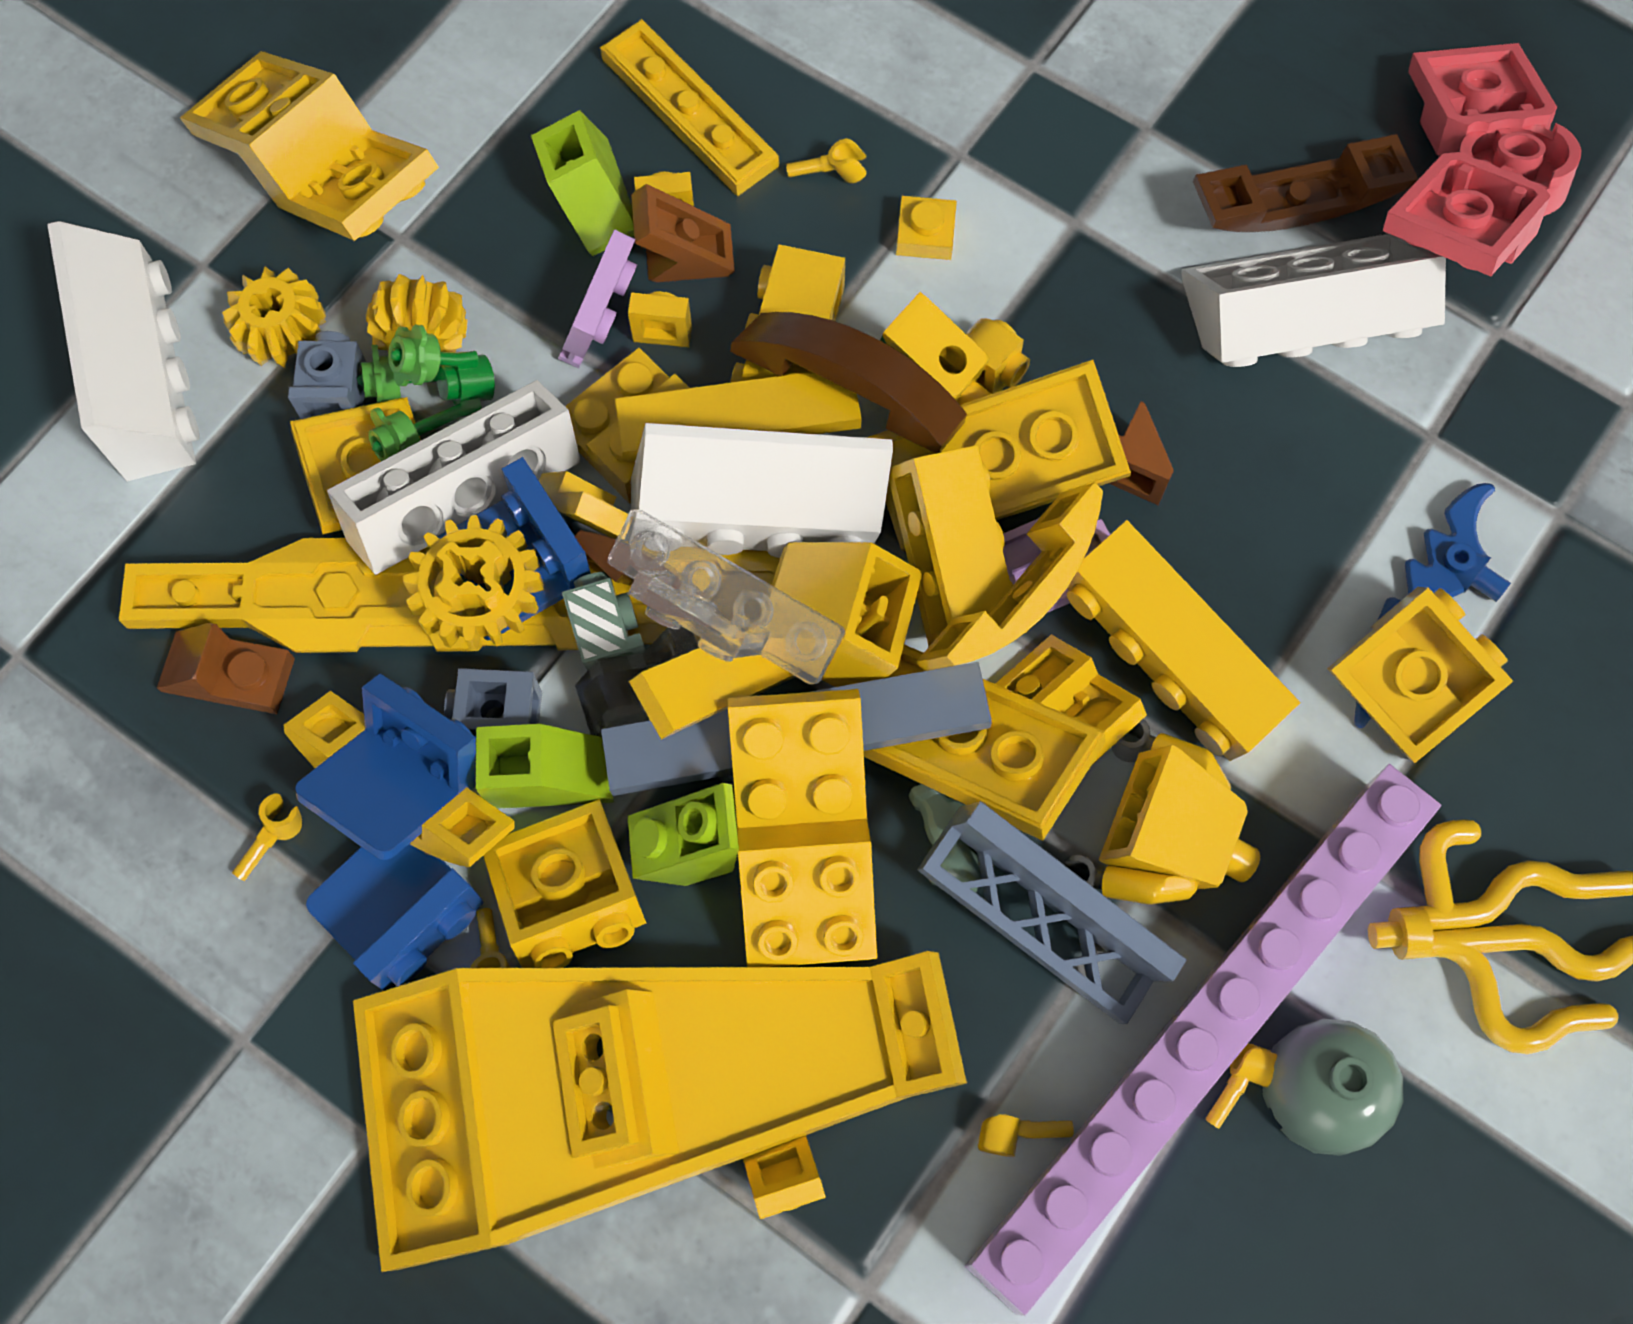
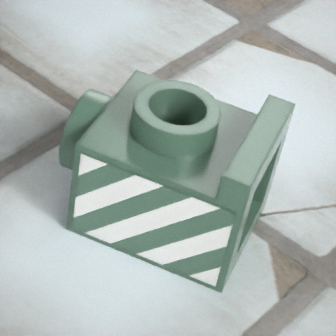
[562,571,647,673]

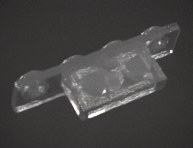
[607,509,845,684]

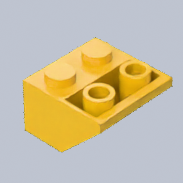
[753,542,923,687]

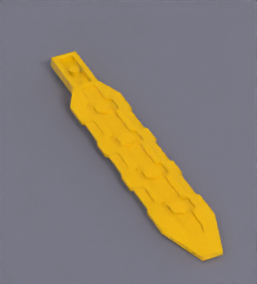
[119,538,780,653]

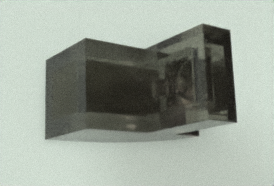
[575,624,700,737]

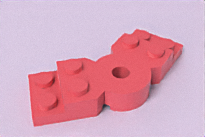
[1383,43,1581,277]

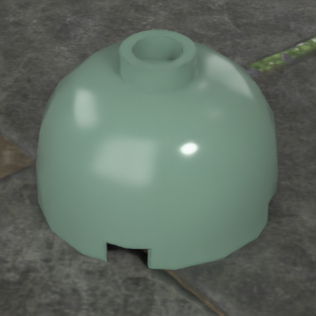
[1263,1019,1403,1156]

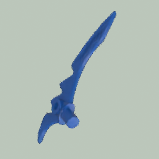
[1354,483,1511,728]

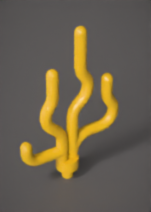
[1368,819,1633,1054]

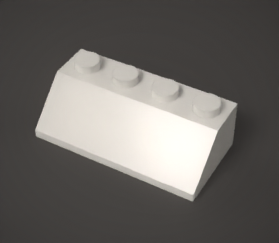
[47,221,200,481]
[1182,234,1446,367]
[631,423,893,558]

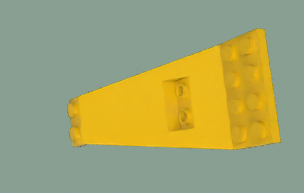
[353,951,967,1272]

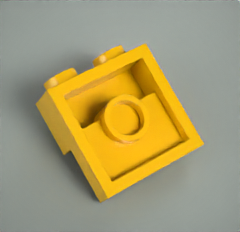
[565,348,690,504]
[1327,586,1513,763]
[483,799,647,968]

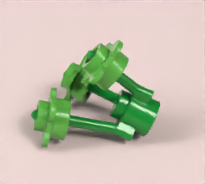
[357,324,495,461]

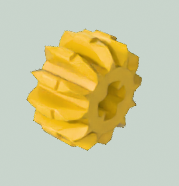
[222,266,326,368]
[366,274,468,353]

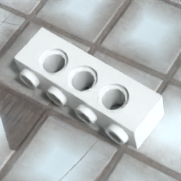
[327,380,581,575]

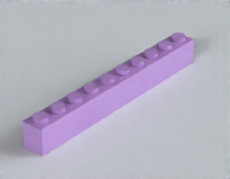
[965,763,1442,1316]

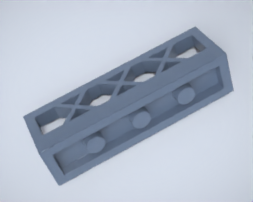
[917,801,1187,1024]

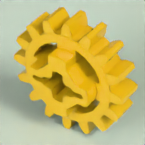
[403,515,544,651]

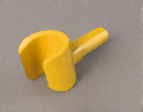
[786,138,866,183]
[231,793,302,881]
[470,908,511,968]
[1205,1043,1277,1129]
[978,1115,1074,1157]

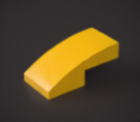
[539,471,635,540]

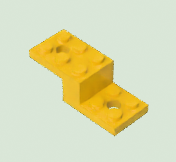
[180,51,439,241]

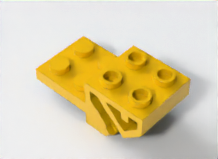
[728,689,877,967]

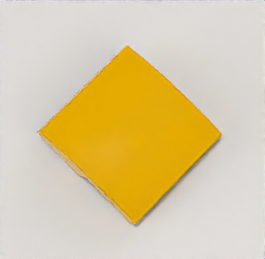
[995,634,1147,766]

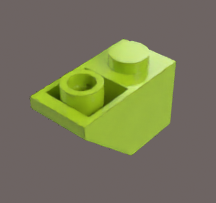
[531,110,634,256]
[476,724,614,809]
[628,783,739,886]

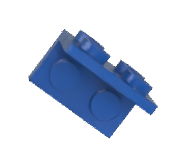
[428,457,591,640]

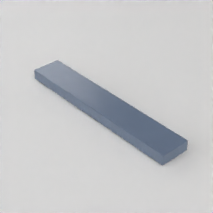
[601,662,992,796]

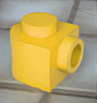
[966,318,1030,394]

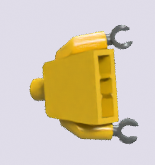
[1065,719,1260,905]

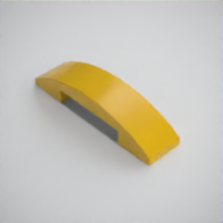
[916,482,1103,671]
[283,691,515,867]

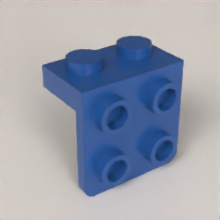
[295,673,476,860]
[306,844,484,991]

